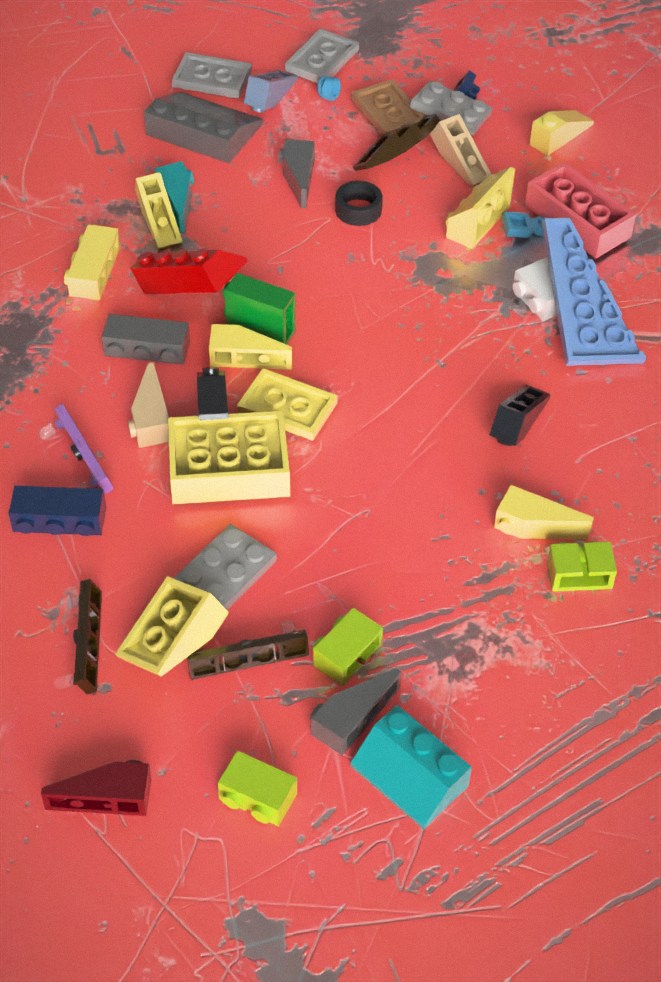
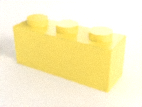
[64,224,120,300]

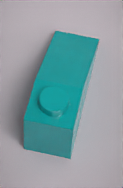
[154,161,194,234]

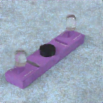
[38,404,114,494]

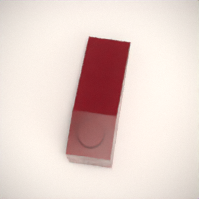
[41,760,152,816]

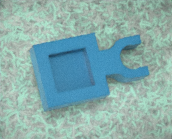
[501,211,545,238]

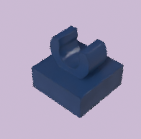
[454,70,481,100]

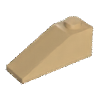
[430,114,492,187]
[128,362,169,448]

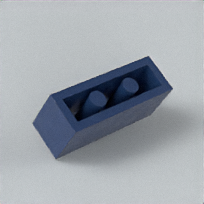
[8,485,106,536]

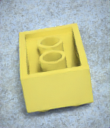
[115,576,229,676]

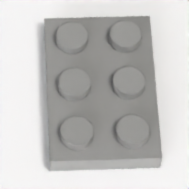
[285,29,359,84]
[172,52,252,98]
[410,80,493,136]
[173,524,277,610]

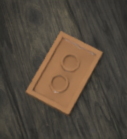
[351,79,425,135]

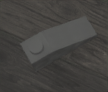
[278,139,315,208]
[310,668,401,756]

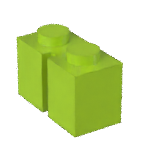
[547,541,617,592]
[312,608,383,686]
[218,750,297,827]

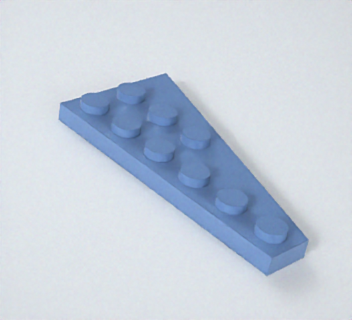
[542,218,647,366]

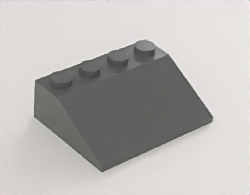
[144,92,264,164]

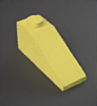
[530,110,594,156]
[135,172,183,250]
[209,324,292,370]
[494,485,594,540]

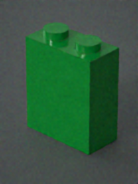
[223,273,296,345]

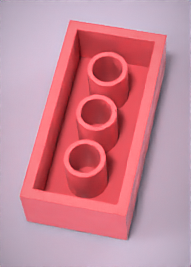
[525,162,636,259]

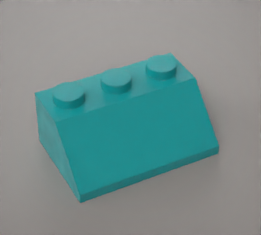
[350,705,472,829]

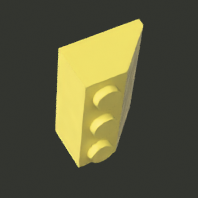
[445,167,515,249]

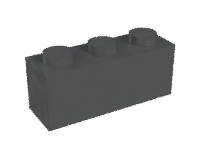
[102,314,190,365]

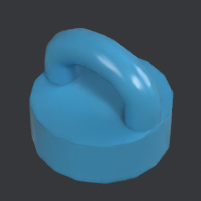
[317,76,341,101]

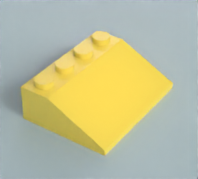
[168,411,290,504]

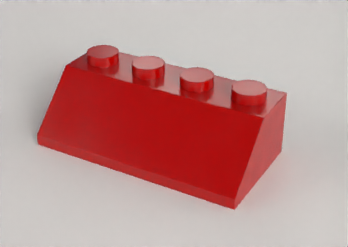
[130,249,248,294]

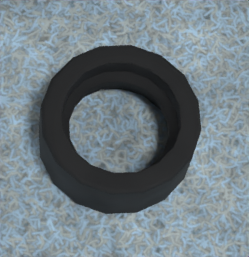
[335,180,383,226]

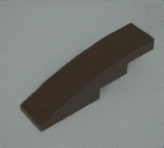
[353,114,441,171]

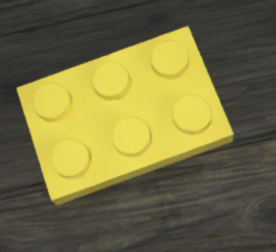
[237,368,338,441]

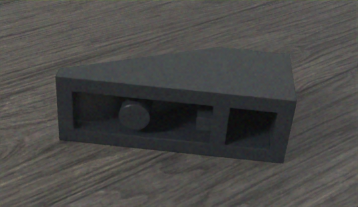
[197,367,228,421]
[489,384,551,446]

